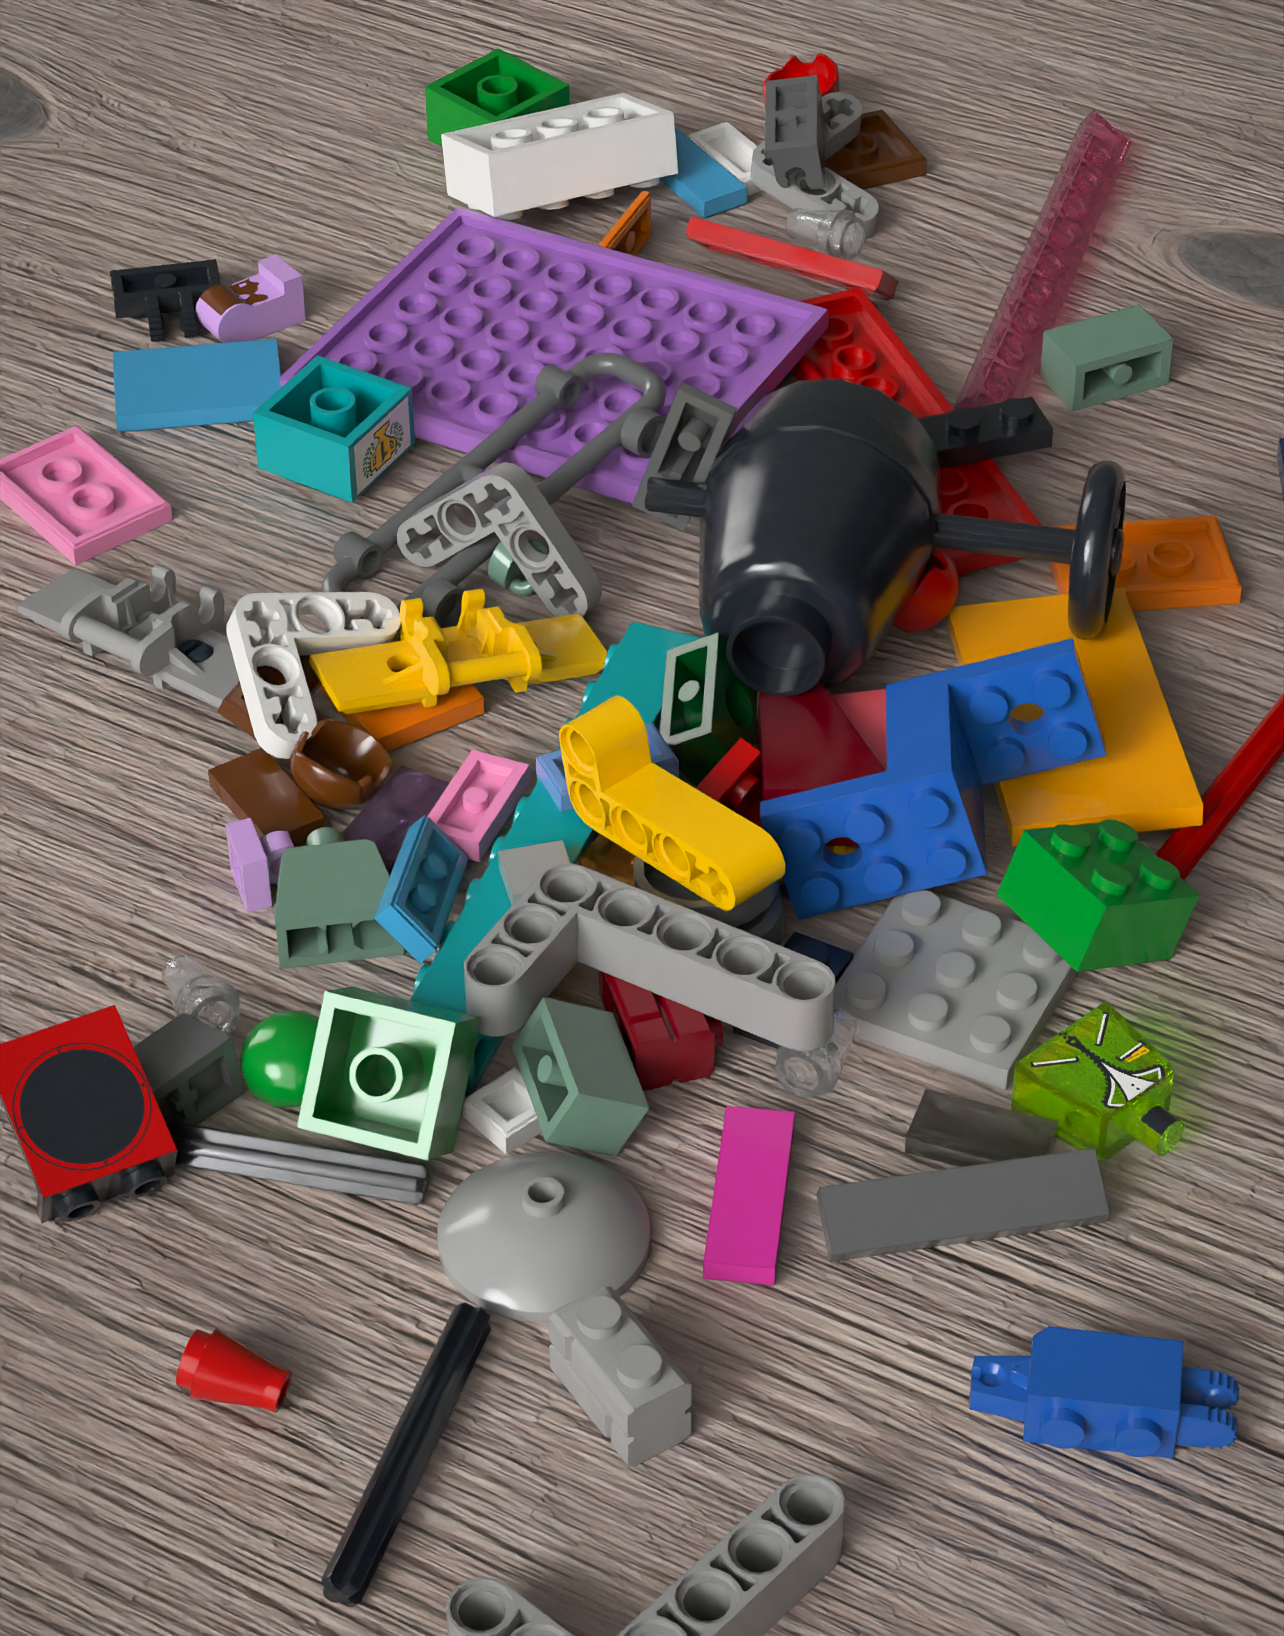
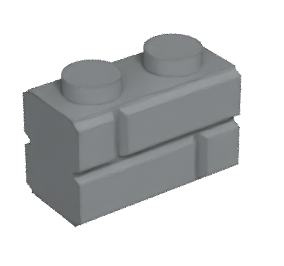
[548,1286,692,1466]

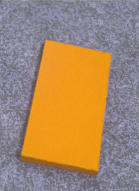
[947,588,1203,847]

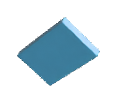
[112,339,282,432]

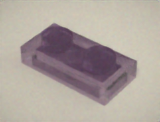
[342,765,450,876]

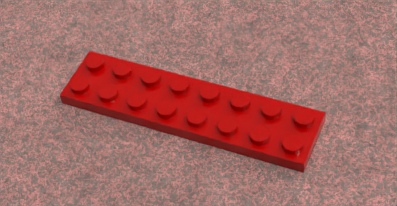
[791,287,1042,576]

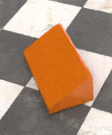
[598,191,651,256]

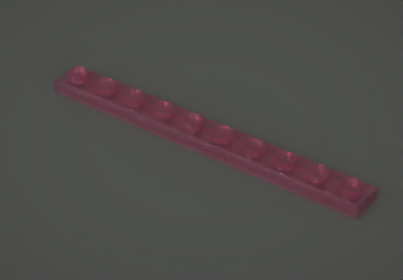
[953,110,1132,409]

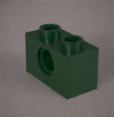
[660,632,758,787]

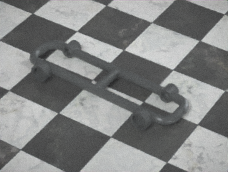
[321,353,667,631]

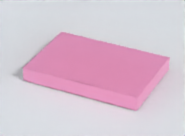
[0,426,173,566]

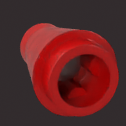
[176,1328,292,1413]

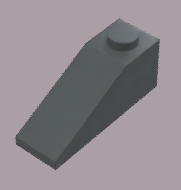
[632,382,737,531]

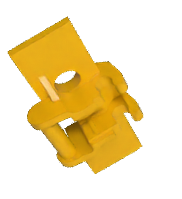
[309,589,607,714]

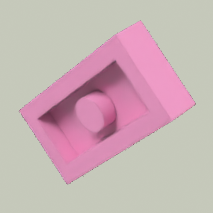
[427,749,530,862]

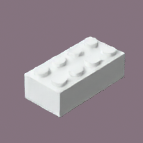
[441,93,678,221]

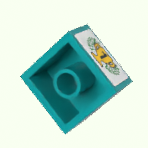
[253,355,415,503]

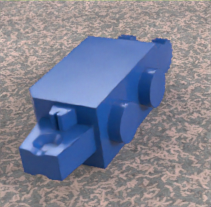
[969,1326,1239,1458]

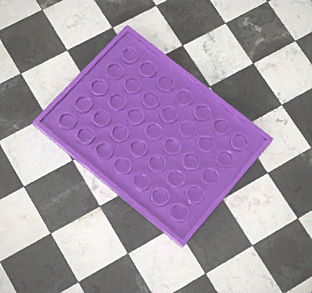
[279,207,829,504]

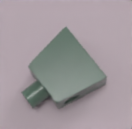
[275,827,404,969]

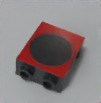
[0,1005,177,1223]

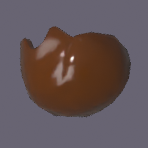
[290,719,392,810]

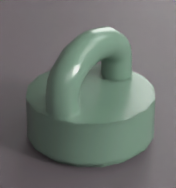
[488,534,551,596]

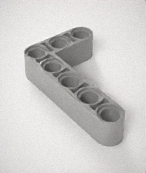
[464,863,835,1051]
[446,1473,845,1636]

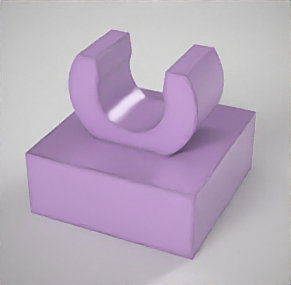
[226,818,294,912]

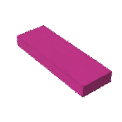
[703,1106,795,1285]

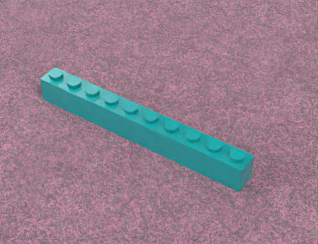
[410,622,701,1097]

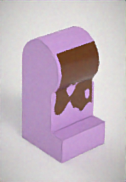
[195,254,306,343]

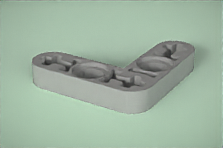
[750,92,879,242]
[397,462,602,617]

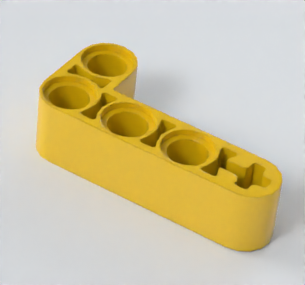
[559,695,785,911]

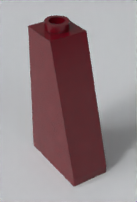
[758,682,886,846]

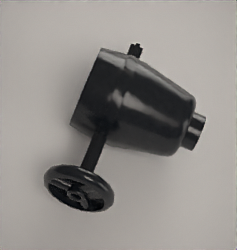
[645,379,1126,697]

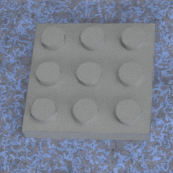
[833,889,1077,1090]

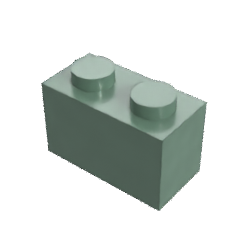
[1040,304,1173,412]
[511,997,649,1156]

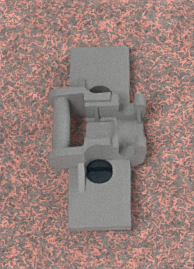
[17,564,239,709]

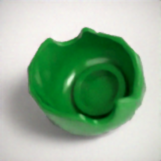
[240,1010,319,1108]

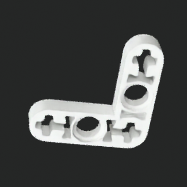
[226,592,401,759]

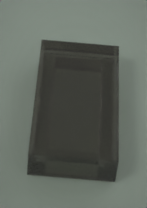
[905,1089,1059,1167]

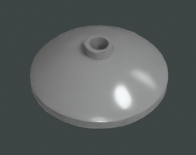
[437,1151,650,1322]

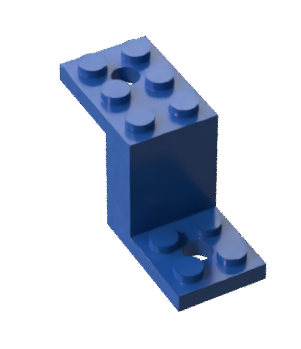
[760,638,1107,919]

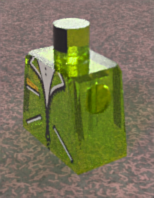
[1011,1001,1184,1160]

